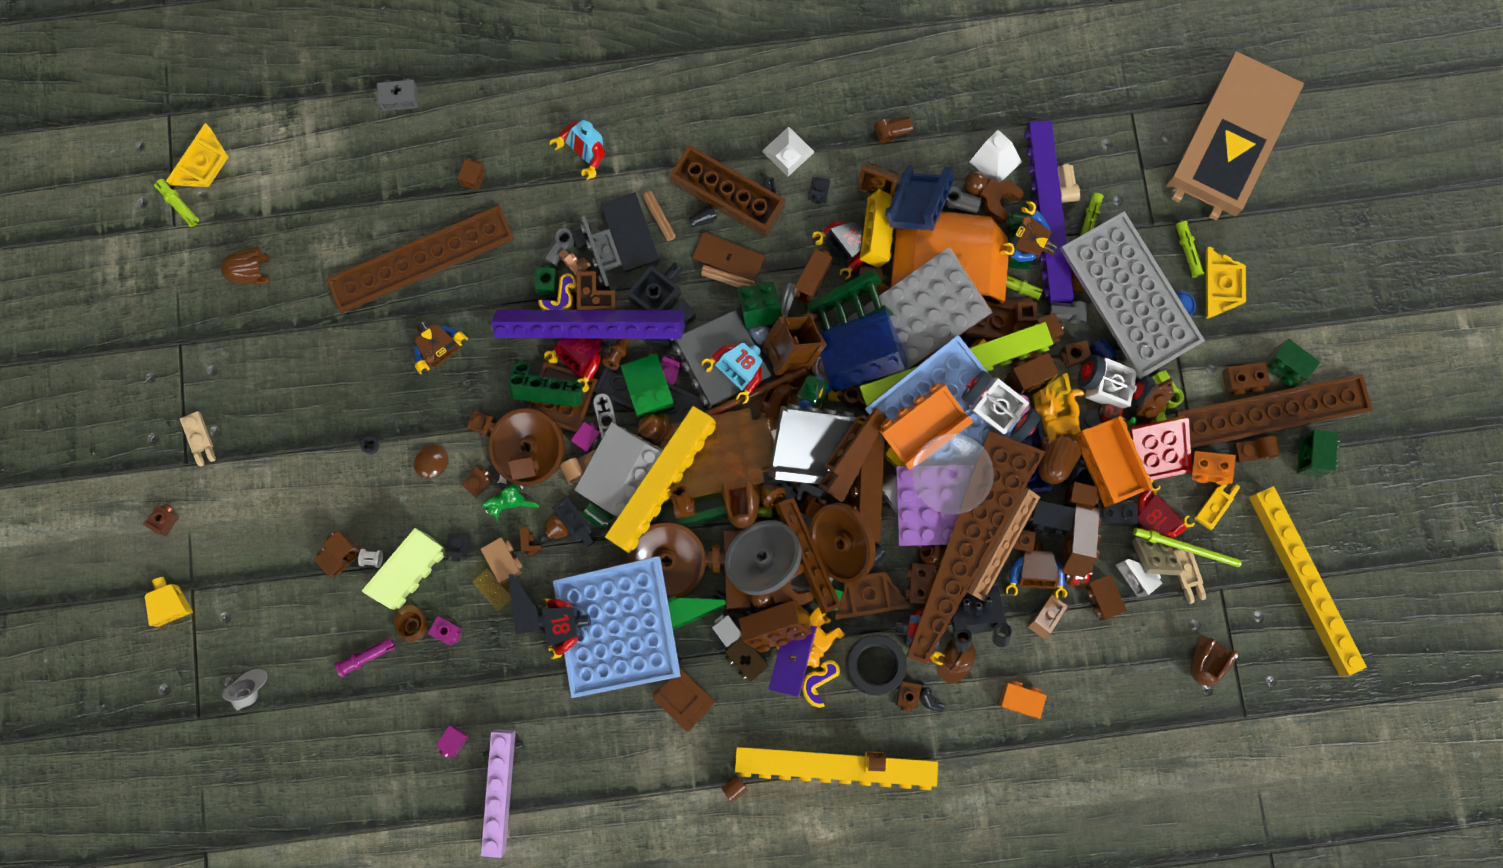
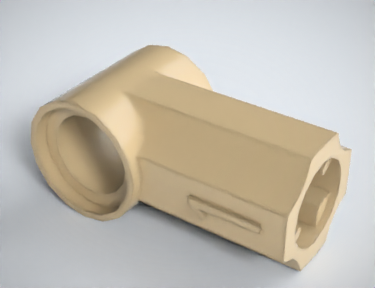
[1058,164,1080,203]

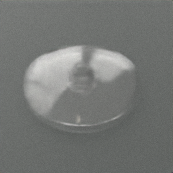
[912,434,994,514]

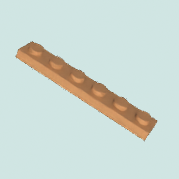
[967,488,1040,601]

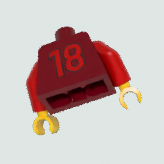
[544,338,603,392]
[1137,480,1195,538]

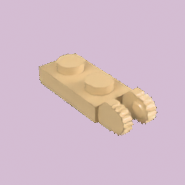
[180,411,216,467]
[1174,549,1206,604]

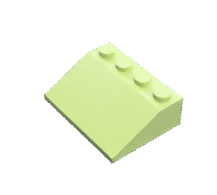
[362,528,446,610]

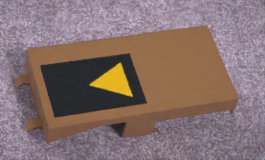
[1166,51,1304,220]

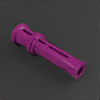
[334,637,396,678]

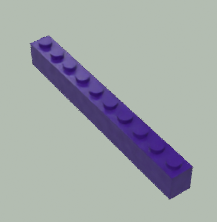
[1024,120,1074,305]
[491,310,685,339]

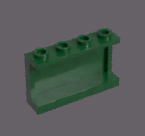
[656,466,727,526]

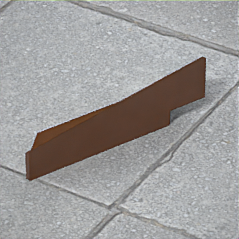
[818,408,887,502]

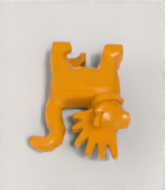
[1036,388,1084,444]
[774,607,845,668]

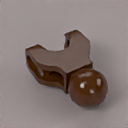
[965,171,1024,224]
[750,562,814,609]

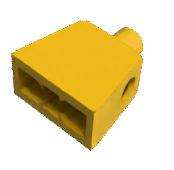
[145,577,193,627]

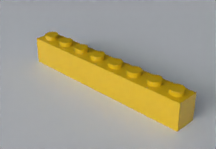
[605,406,716,553]

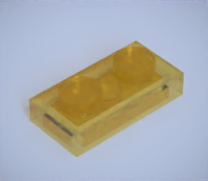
[472,569,512,612]

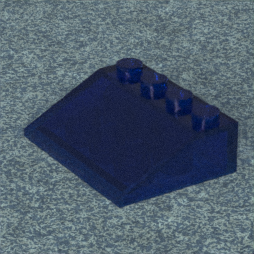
[819,309,908,393]

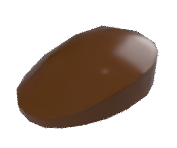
[414,445,449,478]
[394,605,427,642]

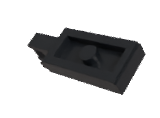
[551,496,595,547]

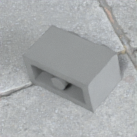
[712,615,742,647]

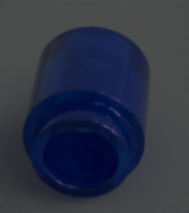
[1090,338,1117,361]

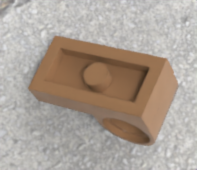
[560,450,595,485]
[1027,594,1068,639]

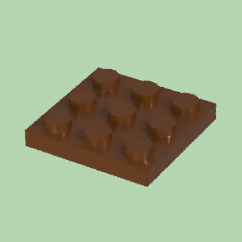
[527,362,599,433]

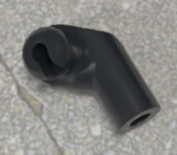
[920,687,945,713]

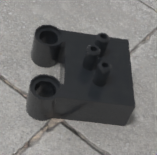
[950,586,1012,653]

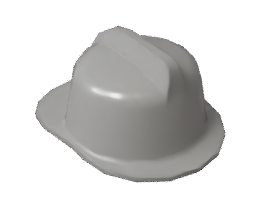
[222,669,268,710]

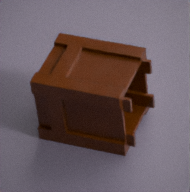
[761,314,826,376]
[652,669,716,732]

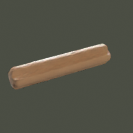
[643,191,675,241]
[701,265,755,288]

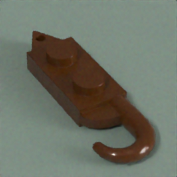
[1126,378,1175,425]

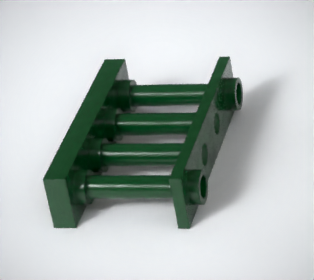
[807,270,894,348]

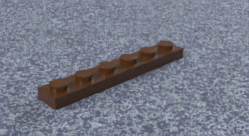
[775,497,841,614]

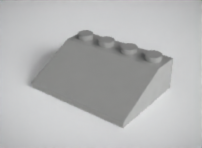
[575,422,663,517]

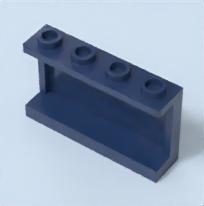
[886,165,954,231]

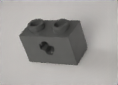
[377,79,419,111]

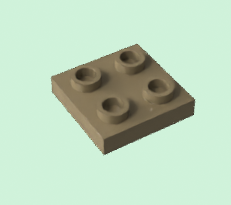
[1132,537,1183,575]

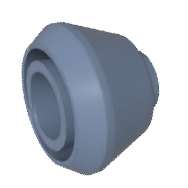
[747,326,770,347]

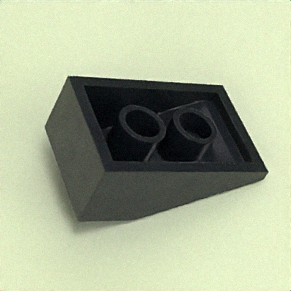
[509,574,545,636]

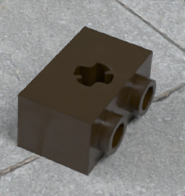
[725,637,769,682]

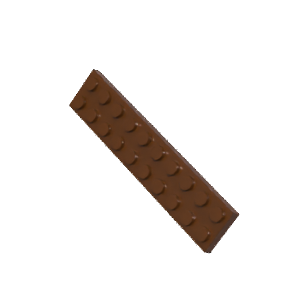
[326,205,515,314]
[1175,374,1373,449]

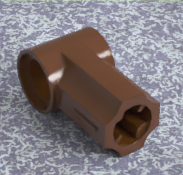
[874,116,913,144]
[670,484,696,519]
[721,775,748,803]

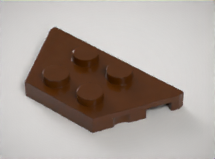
[835,572,910,620]

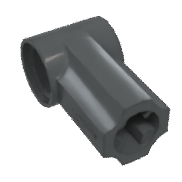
[944,187,982,215]
[543,228,575,267]
[1048,301,1087,324]

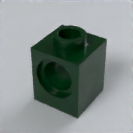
[535,265,557,295]

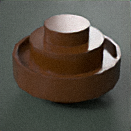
[705,544,725,573]

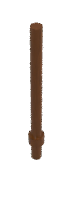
[703,367,807,416]

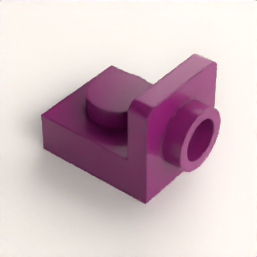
[661,356,681,386]

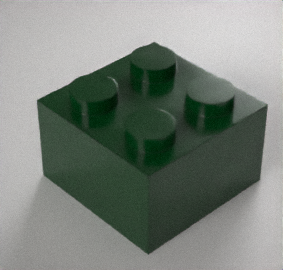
[737,281,782,330]
[1264,339,1321,388]
[1297,429,1340,477]

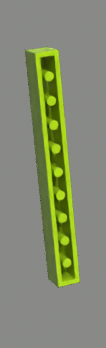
[860,322,1053,407]

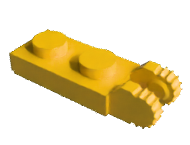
[1194,484,1240,530]

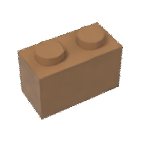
[481,538,523,584]

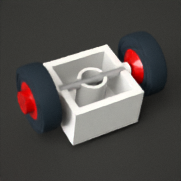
[1078,355,1156,409]
[961,370,1041,442]

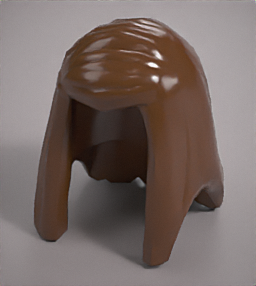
[220,247,270,285]
[1038,435,1082,484]
[721,482,760,528]
[1191,636,1239,686]

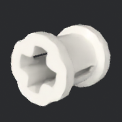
[358,549,383,568]

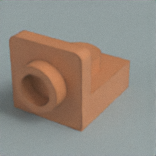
[558,249,590,276]

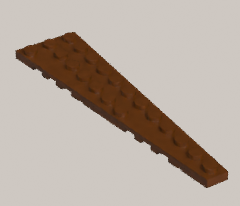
[907,431,1045,664]

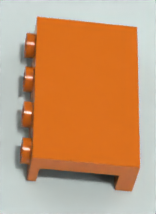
[879,382,973,470]
[1074,416,1153,507]

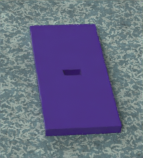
[768,625,817,697]

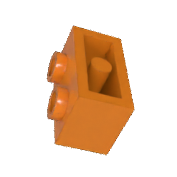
[1192,451,1236,485]

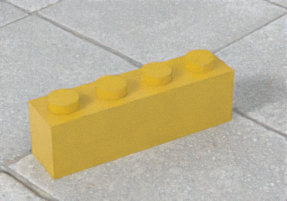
[860,189,894,268]

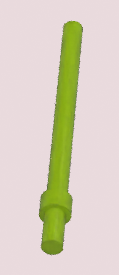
[1133,527,1242,567]

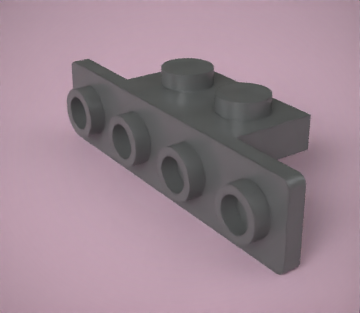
[580,215,622,289]

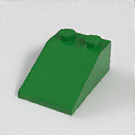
[621,354,675,419]
[667,597,727,630]

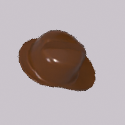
[768,384,801,419]
[637,412,670,445]
[937,638,976,683]

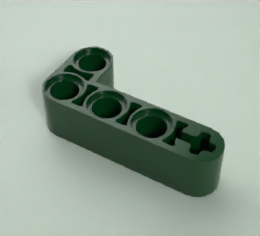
[508,361,583,407]

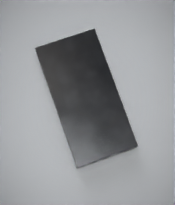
[601,192,660,273]

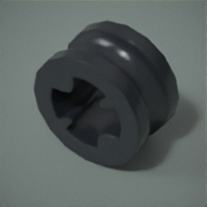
[764,177,776,193]
[360,436,379,455]

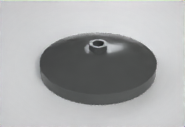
[725,521,802,595]

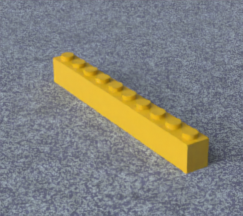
[1249,486,1367,676]
[735,747,938,790]

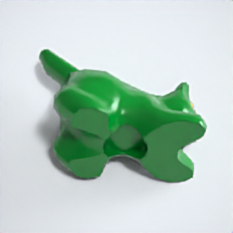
[481,483,540,520]

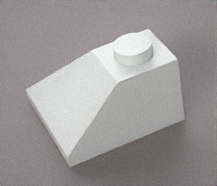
[762,127,814,177]
[969,130,1022,182]
[1115,559,1162,598]

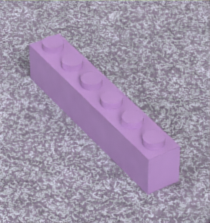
[481,729,516,858]

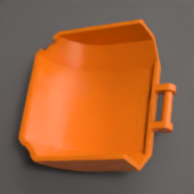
[889,211,1008,304]

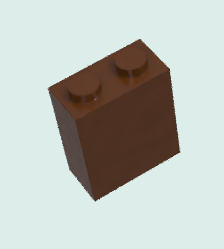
[793,249,832,306]

